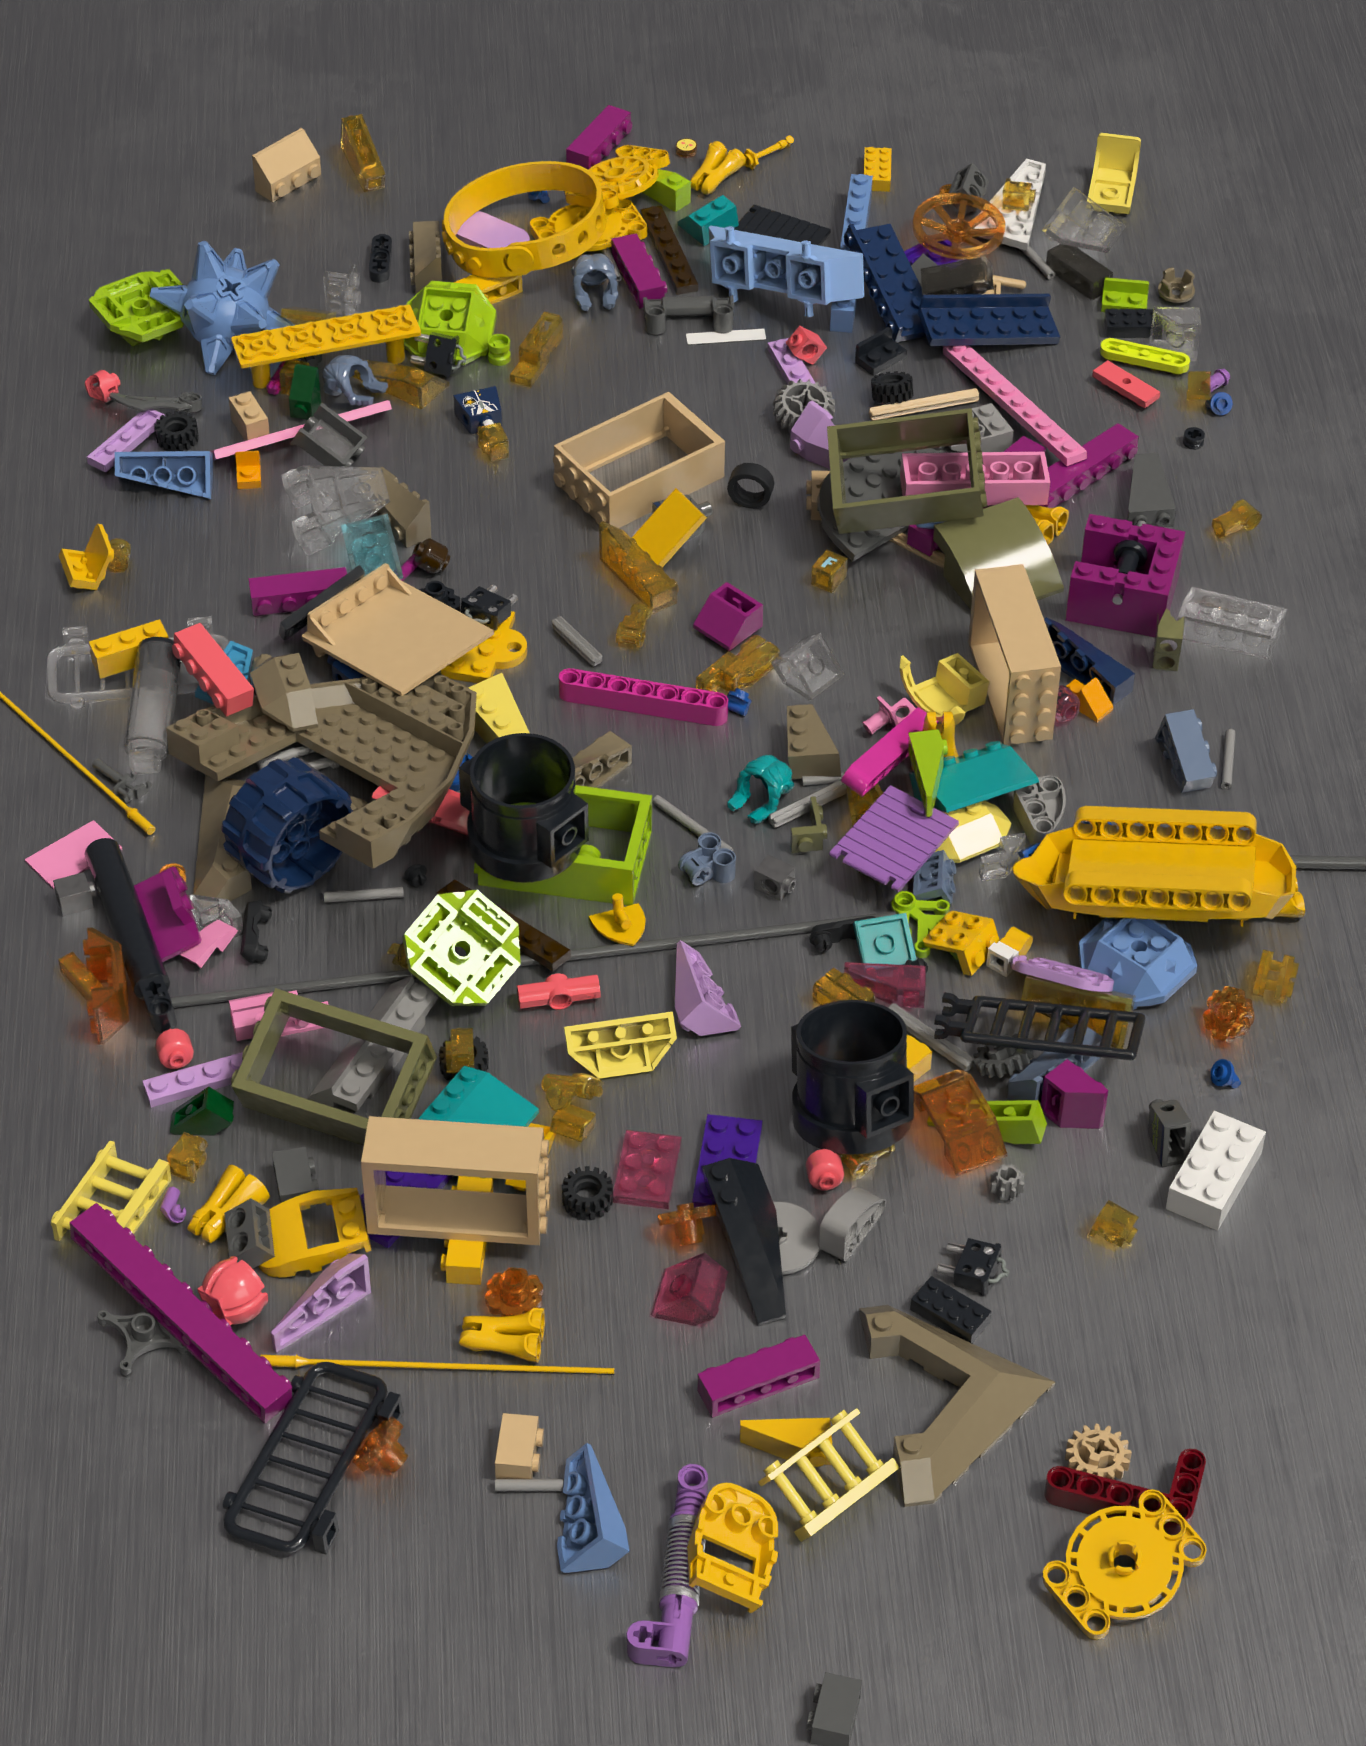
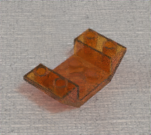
[83,927,130,1045]
[914,1069,1007,1176]

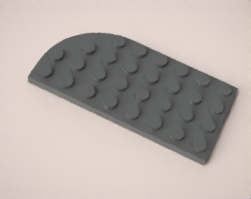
[817,446,958,562]

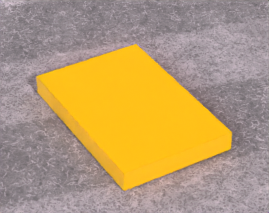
[628,488,707,572]

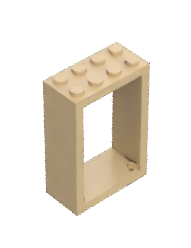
[553,392,725,533]
[968,564,1061,745]
[361,1116,551,1245]

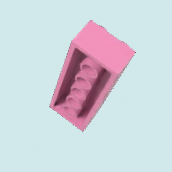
[900,452,1050,506]

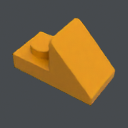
[235,451,261,489]
[1059,677,1113,723]

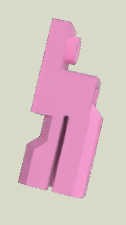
[229,990,329,1041]

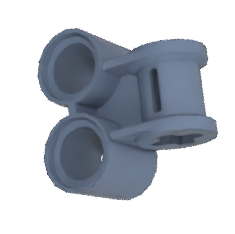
[678,832,736,886]

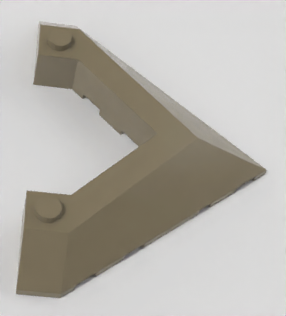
[193,775,368,914]
[859,1305,1055,1507]

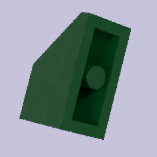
[289,364,321,420]
[170,1086,234,1136]

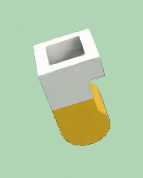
[986,926,1033,977]

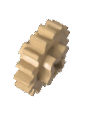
[1065,1424,1132,1480]

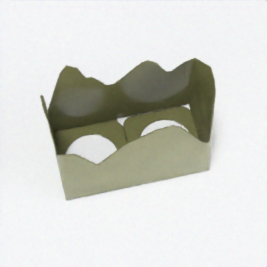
[1152,608,1185,671]

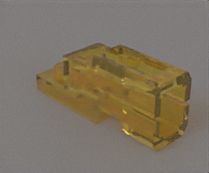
[510,312,563,387]
[696,635,780,692]

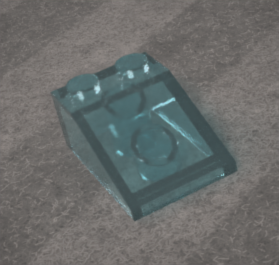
[341,514,404,579]

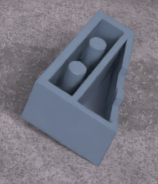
[1155,709,1217,793]

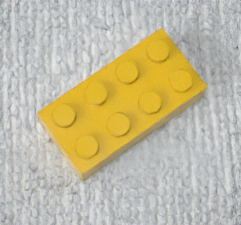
[864,147,892,192]

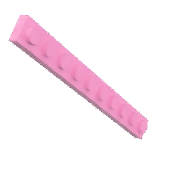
[943,345,1087,466]

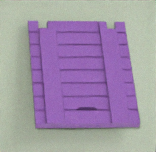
[829,785,959,892]

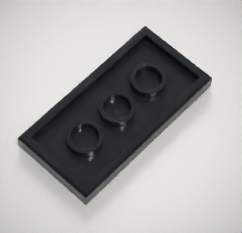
[279,565,365,640]

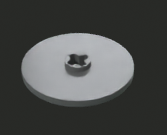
[773,1202,820,1275]

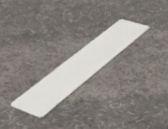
[686,329,766,344]

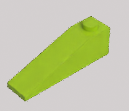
[642,169,691,212]
[908,729,948,817]
[927,1100,1047,1144]

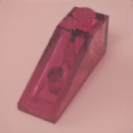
[843,962,926,1008]

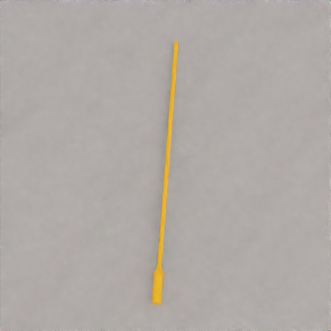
[0,692,156,835]
[260,1354,614,1374]

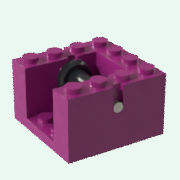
[1065,514,1185,637]

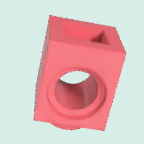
[786,326,827,365]

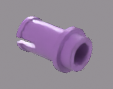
[1201,369,1230,394]

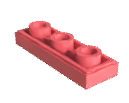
[1092,360,1160,408]

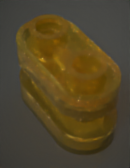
[1252,950,1299,1002]

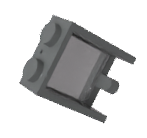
[290,403,367,477]

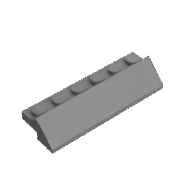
[310,975,438,1111]

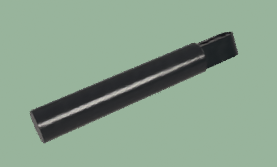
[85,838,177,1033]

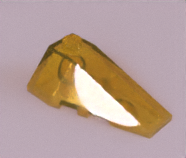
[353,359,450,409]

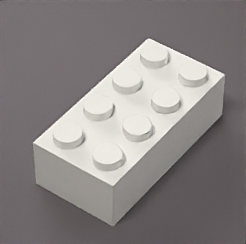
[1166,1111,1266,1231]

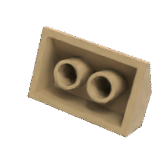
[252,128,321,202]

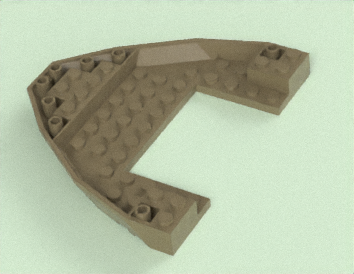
[166,675,477,869]

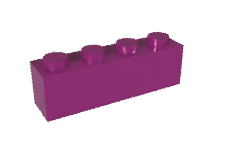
[566,105,633,170]
[611,233,668,309]
[248,567,347,616]
[697,1334,820,1418]

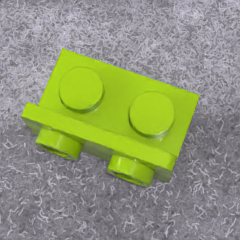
[1101,278,1149,312]

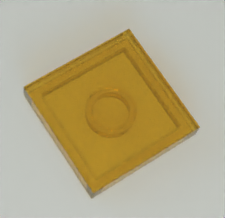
[281,307,336,321]

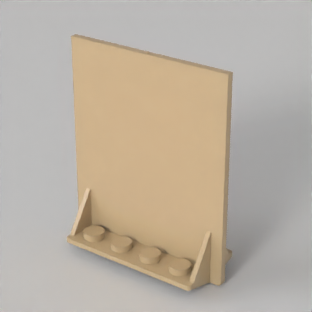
[302,563,494,696]

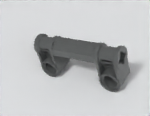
[643,295,734,335]

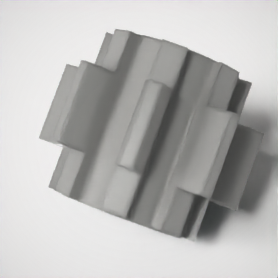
[990,1164,1025,1201]

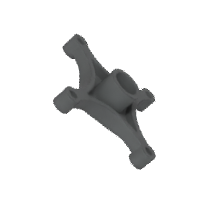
[97,1309,189,1376]

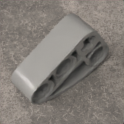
[1013,775,1066,846]
[819,1187,886,1262]

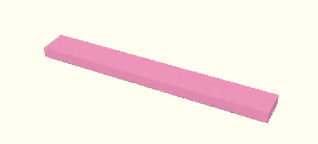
[210,400,392,460]

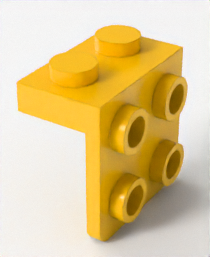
[59,524,114,590]
[923,911,1000,976]

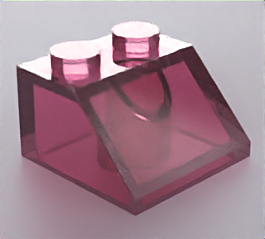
[651,1252,728,1326]

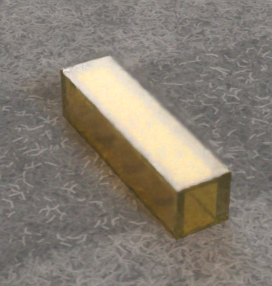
[58,952,110,1011]

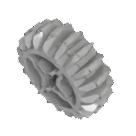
[773,379,835,434]

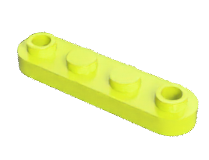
[1100,338,1190,375]

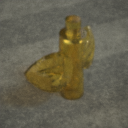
[542,1073,605,1112]

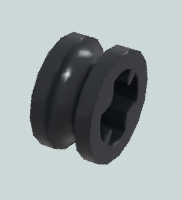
[1183,427,1205,450]

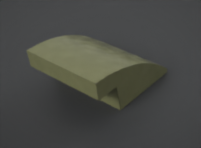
[933,497,1064,610]

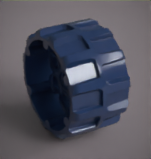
[221,757,353,893]

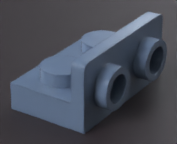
[913,850,956,904]

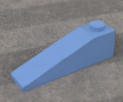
[557,1443,630,1573]

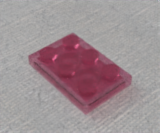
[613,1130,682,1210]

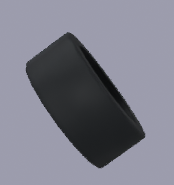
[727,463,775,509]

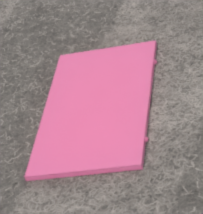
[25,820,122,889]

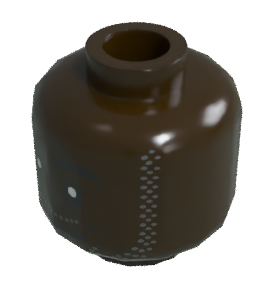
[412,538,450,574]

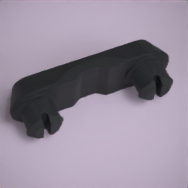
[240,900,272,963]
[810,916,876,952]

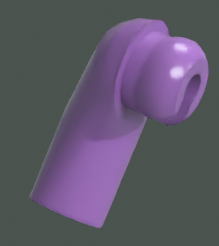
[160,1187,187,1223]

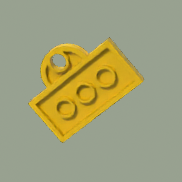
[441,611,527,683]

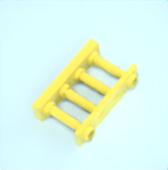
[51,1141,172,1242]
[758,1408,900,1542]

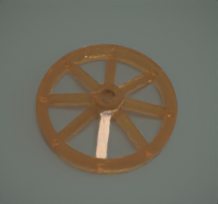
[912,193,1006,259]

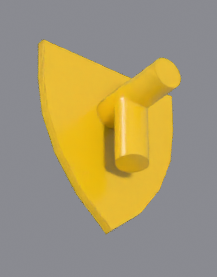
[589,893,646,946]

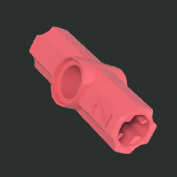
[517,974,601,1010]

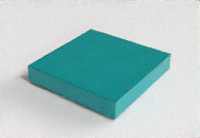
[853,913,917,975]

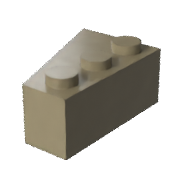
[787,704,841,779]

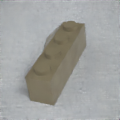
[409,221,442,294]
[357,467,432,548]
[573,731,632,788]

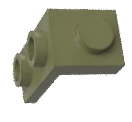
[790,796,827,853]

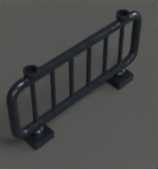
[223,1362,404,1554]

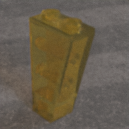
[340,114,385,192]

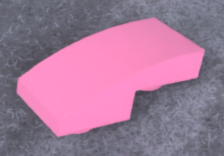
[179,920,238,968]

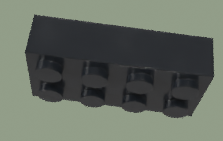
[1104,309,1164,338]
[910,1276,992,1344]

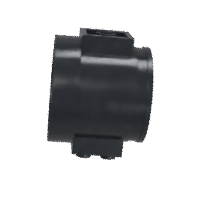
[459,733,589,883]
[791,1000,914,1154]

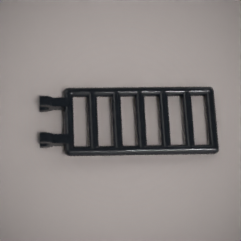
[934,992,1146,1061]

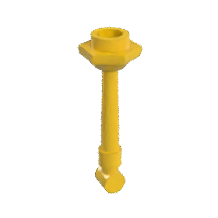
[743,136,794,170]

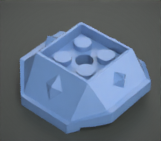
[1078,917,1197,1011]

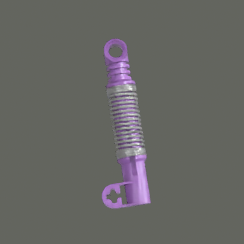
[627,1464,708,1667]

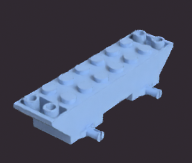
[709,226,864,317]

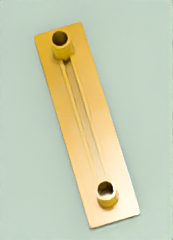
[231,305,421,389]

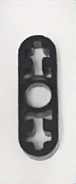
[369,234,392,283]

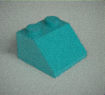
[677,195,739,246]

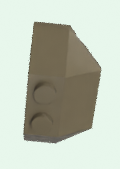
[250,653,318,732]

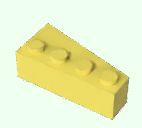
[468,673,529,744]

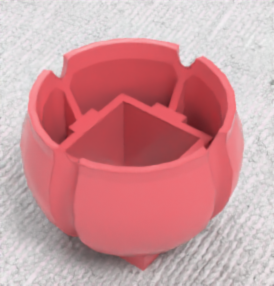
[197,1256,268,1326]

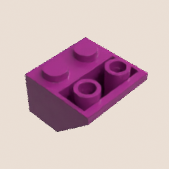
[693,582,763,651]
[1041,1059,1109,1129]

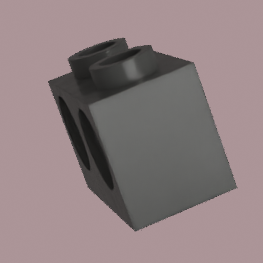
[947,163,989,216]
[224,1198,275,1269]

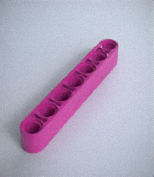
[559,668,728,726]
[841,707,939,797]

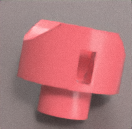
[85,370,121,403]

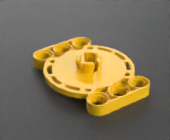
[564,145,670,209]
[530,199,647,255]
[1042,1489,1207,1640]

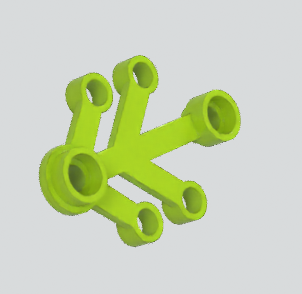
[891,891,959,960]

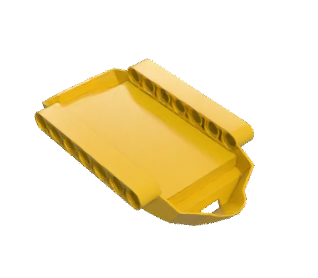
[1012,806,1296,927]

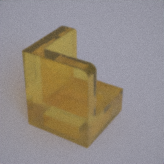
[1187,371,1212,400]

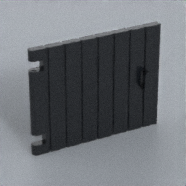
[734,205,831,246]

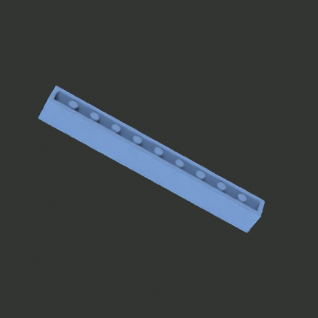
[830,174,873,333]

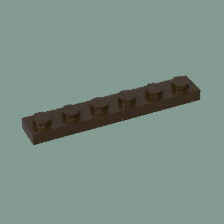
[640,206,698,295]
[436,879,571,971]

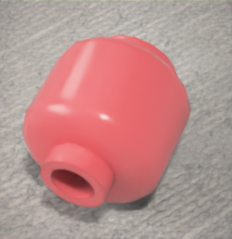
[155,1029,194,1069]
[805,1149,844,1191]

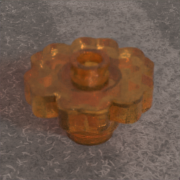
[1203,986,1254,1042]
[657,1203,717,1246]
[485,1267,544,1317]
[352,1416,408,1473]

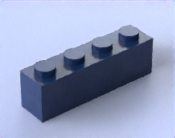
[1044,617,1135,705]

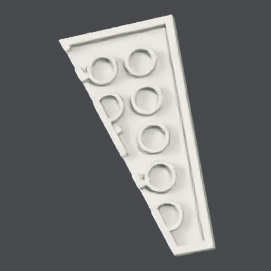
[968,158,1046,251]

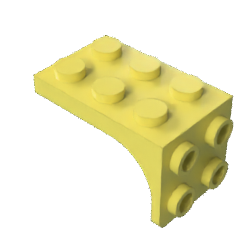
[1086,133,1141,214]

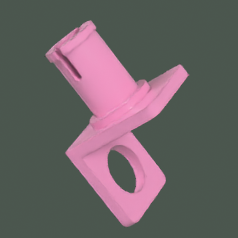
[862,695,916,736]

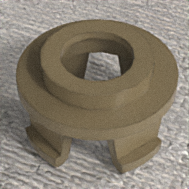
[1158,267,1195,303]

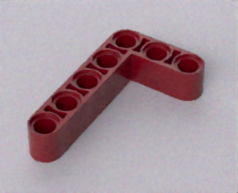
[1044,1448,1206,1535]

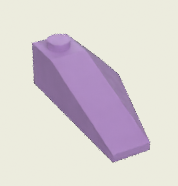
[790,401,850,469]
[675,940,741,1036]
[271,1254,371,1353]

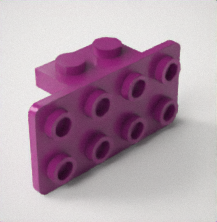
[134,867,202,962]

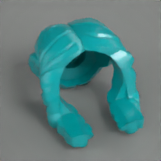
[727,755,795,824]

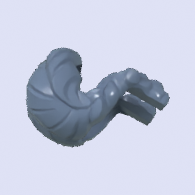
[571,254,618,311]
[322,355,388,406]

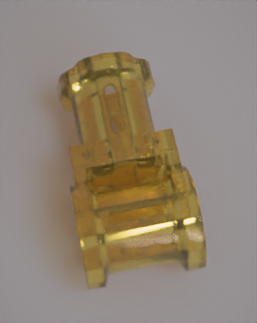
[616,602,652,648]
[837,1145,895,1179]

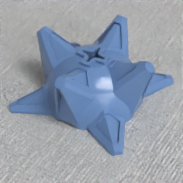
[150,241,296,375]

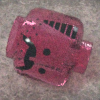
[1055,685,1080,723]

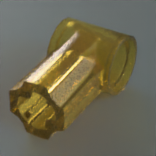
[1212,499,1262,538]

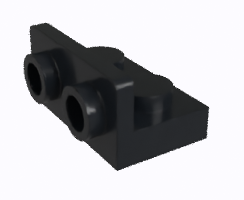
[855,327,907,376]

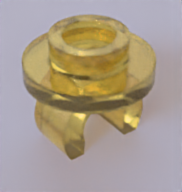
[387,943,408,969]

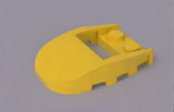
[258,1188,372,1278]
[687,1483,778,1613]

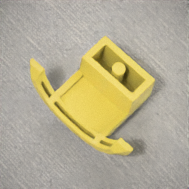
[900,653,989,725]

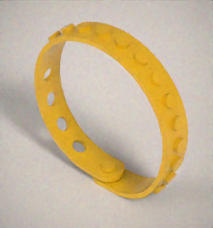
[441,161,607,278]

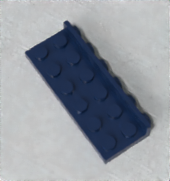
[844,224,926,342]
[918,294,1060,346]

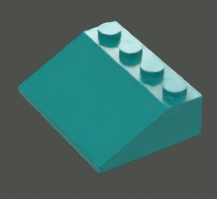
[909,741,1039,813]
[418,1066,539,1178]

